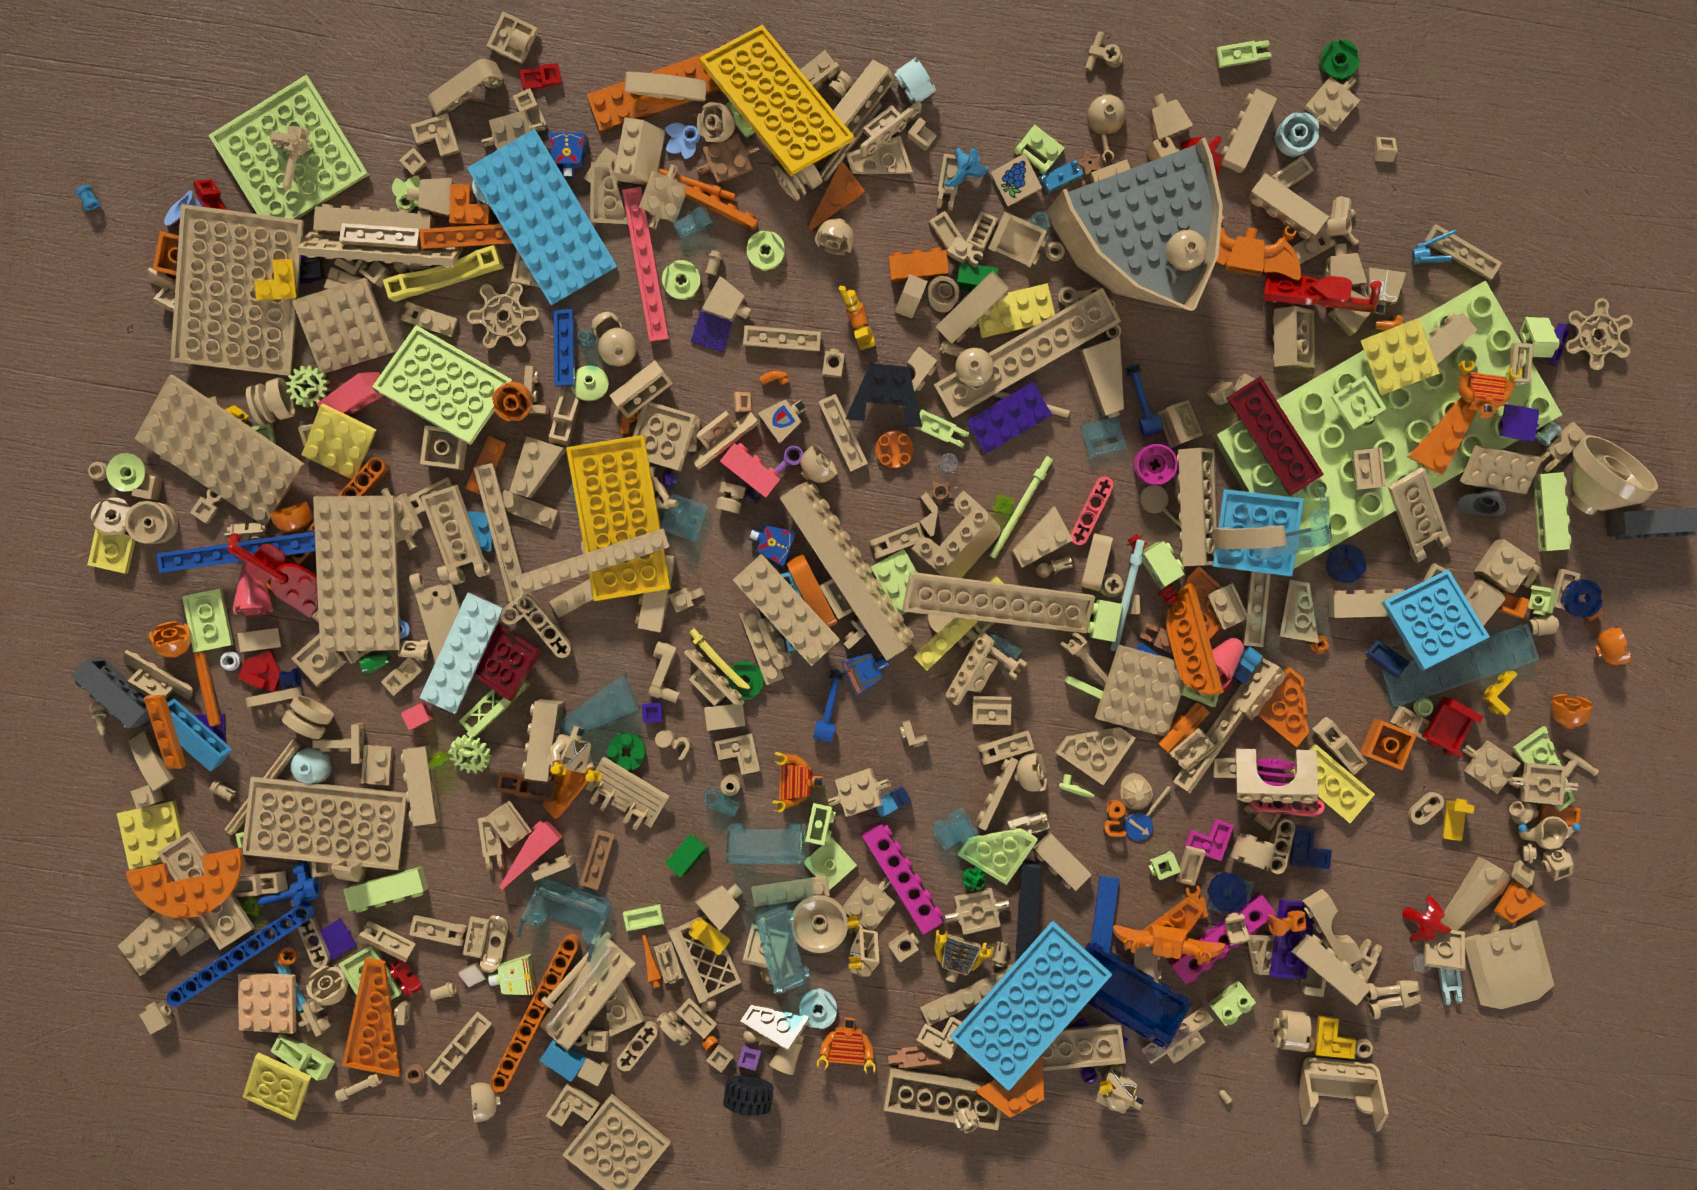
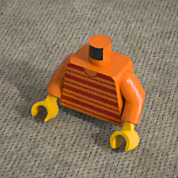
[1458,361,1522,419]
[772,752,822,812]
[816,1017,876,1074]

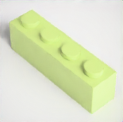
[1533,472,1571,551]
[343,866,428,913]

